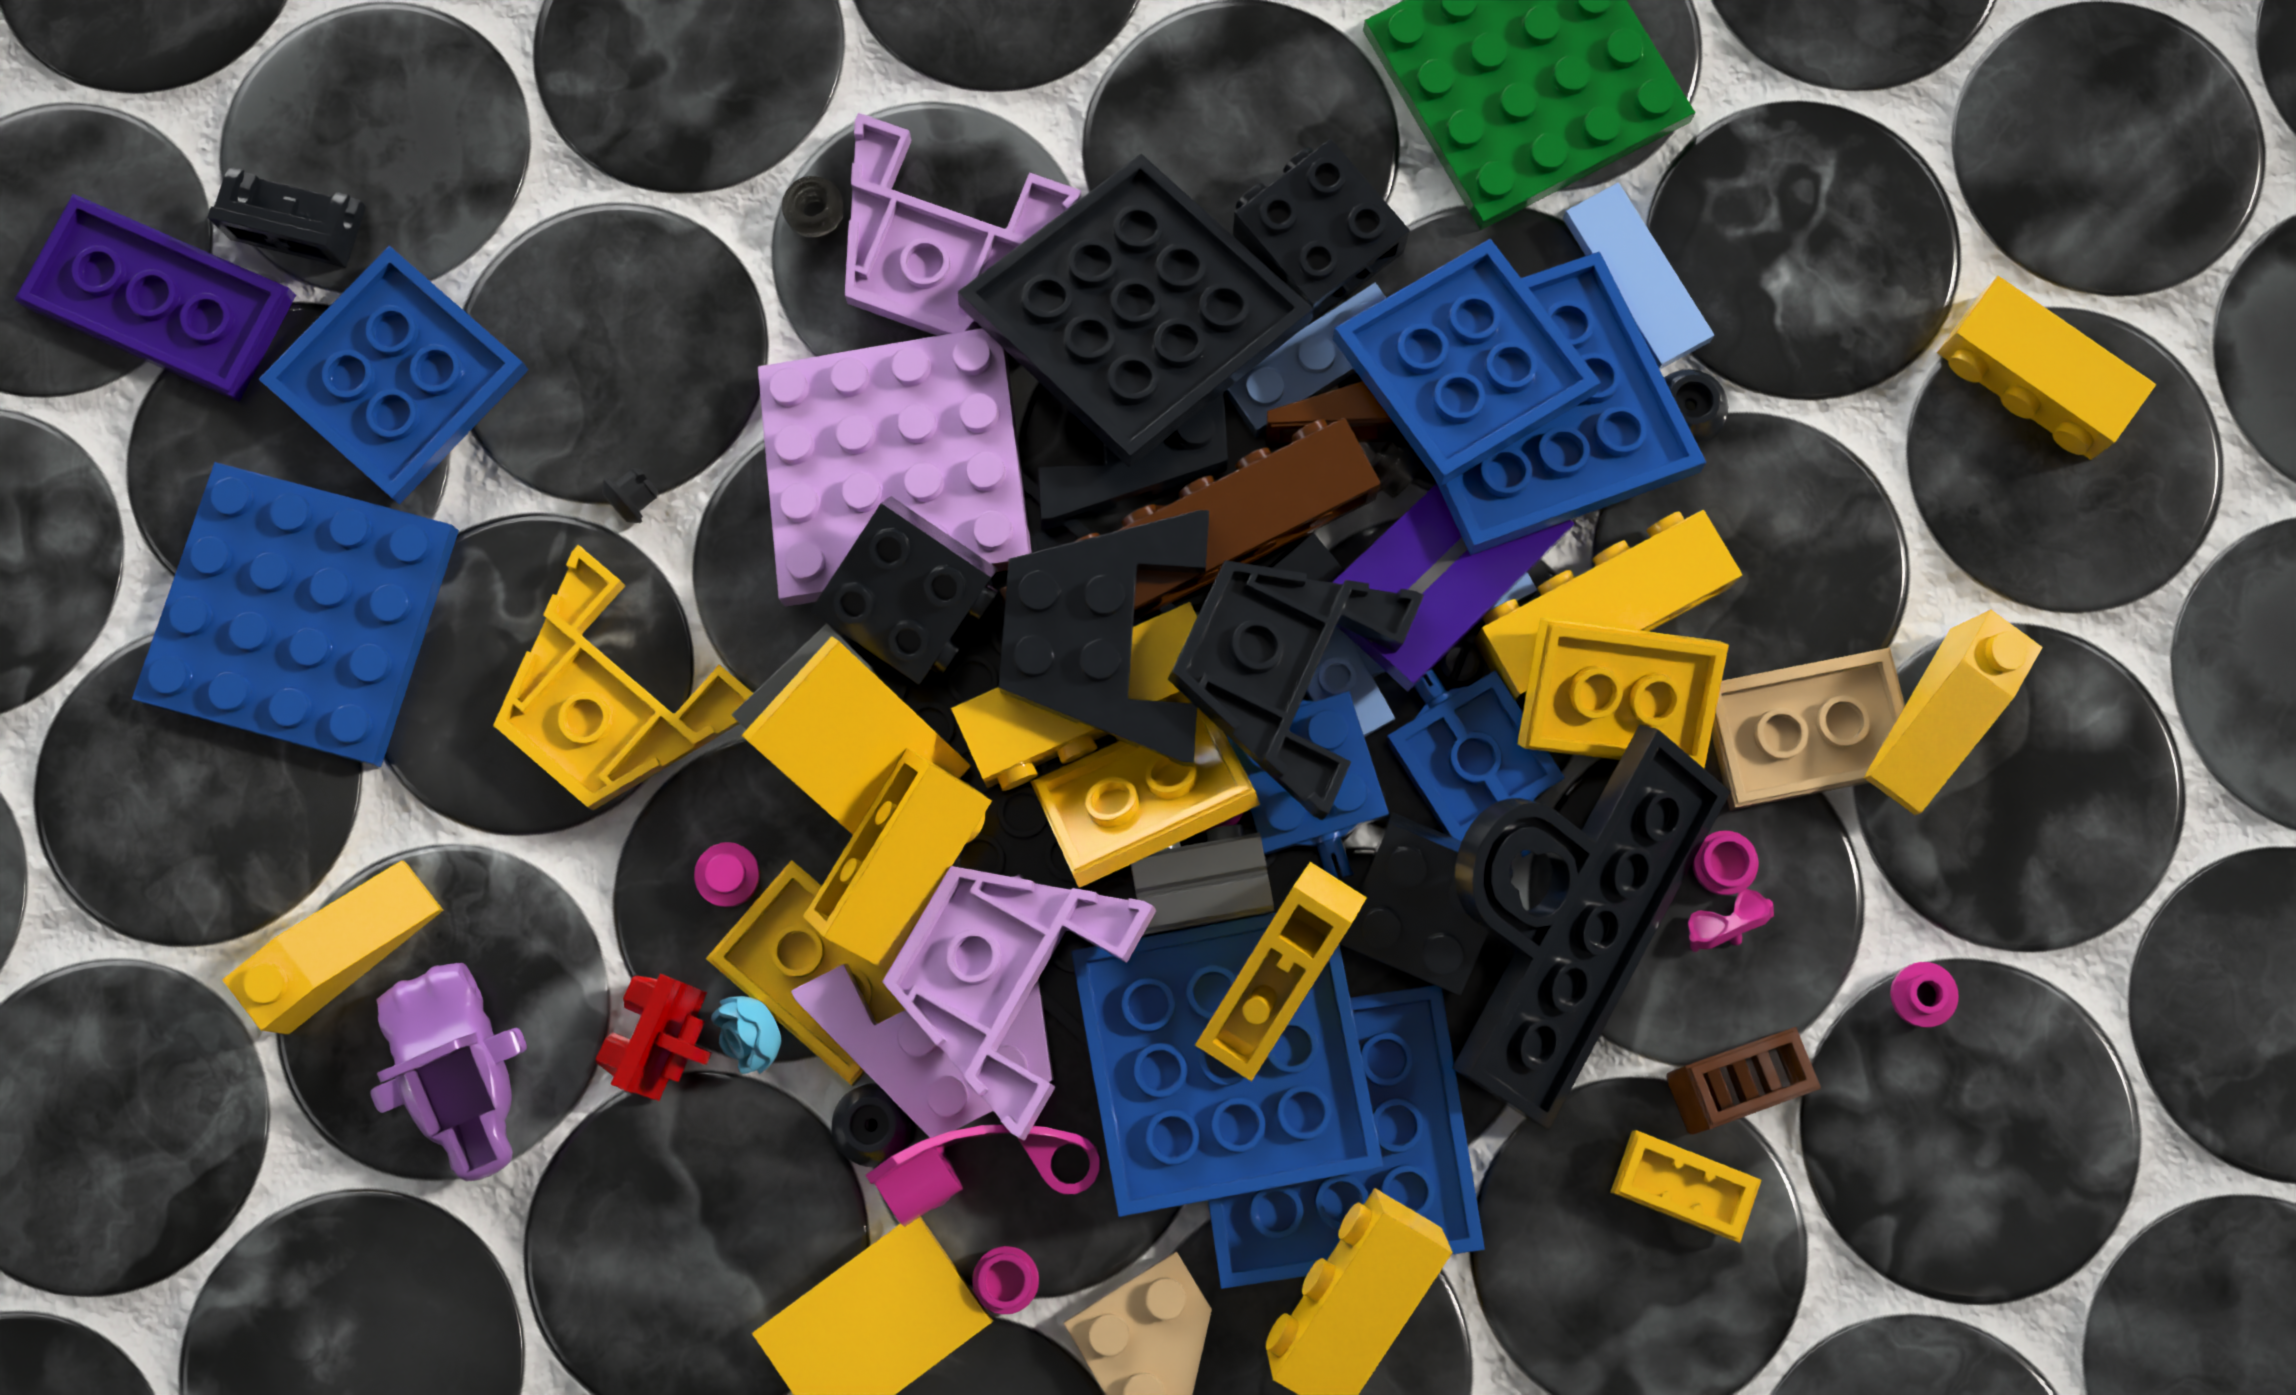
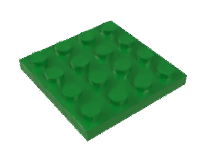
[1363,0,1696,231]

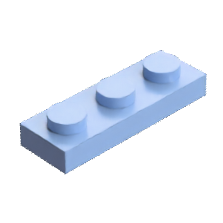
[1224,282,1386,437]

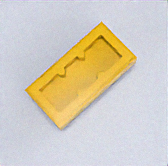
[1610,1130,1762,1243]

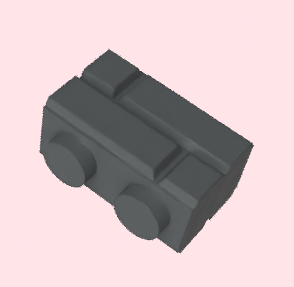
[1130,824,1275,937]

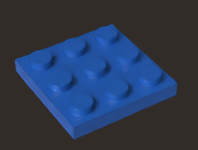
[1332,239,1601,486]
[259,246,529,505]

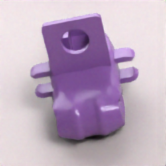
[371,963,527,1181]

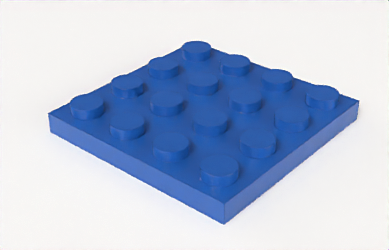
[1435,251,1706,555]
[132,462,459,768]
[1071,913,1384,1217]
[1208,985,1485,1289]

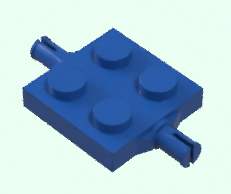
[1385,669,1565,858]
[1227,691,1389,879]

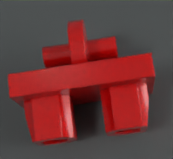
[595,973,712,1101]

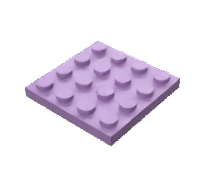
[758,328,1032,607]

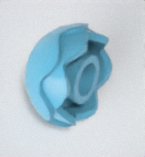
[711,996,781,1074]

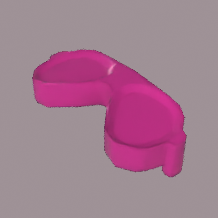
[1688,889,1774,952]

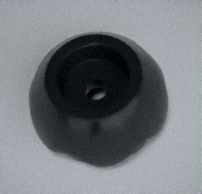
[1664,369,1729,443]
[831,1083,913,1167]

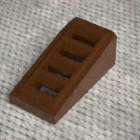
[1265,381,1393,446]
[1666,1027,1821,1135]

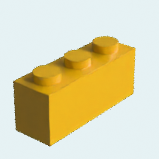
[1937,275,2156,460]
[803,748,992,971]
[1266,1188,1453,1395]

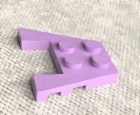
[845,113,1082,336]
[882,866,1156,1141]
[791,874,1054,1138]

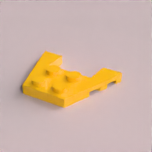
[493,545,753,811]

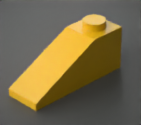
[1863,609,2042,815]
[222,860,444,1034]
[1195,862,1367,1082]

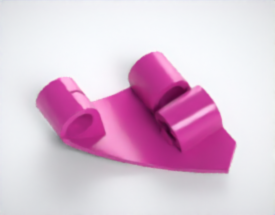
[866,1124,1101,1227]

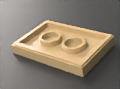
[1711,648,1905,811]

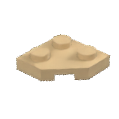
[1064,1251,1212,1395]

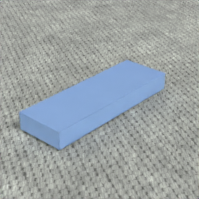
[1562,182,1715,369]

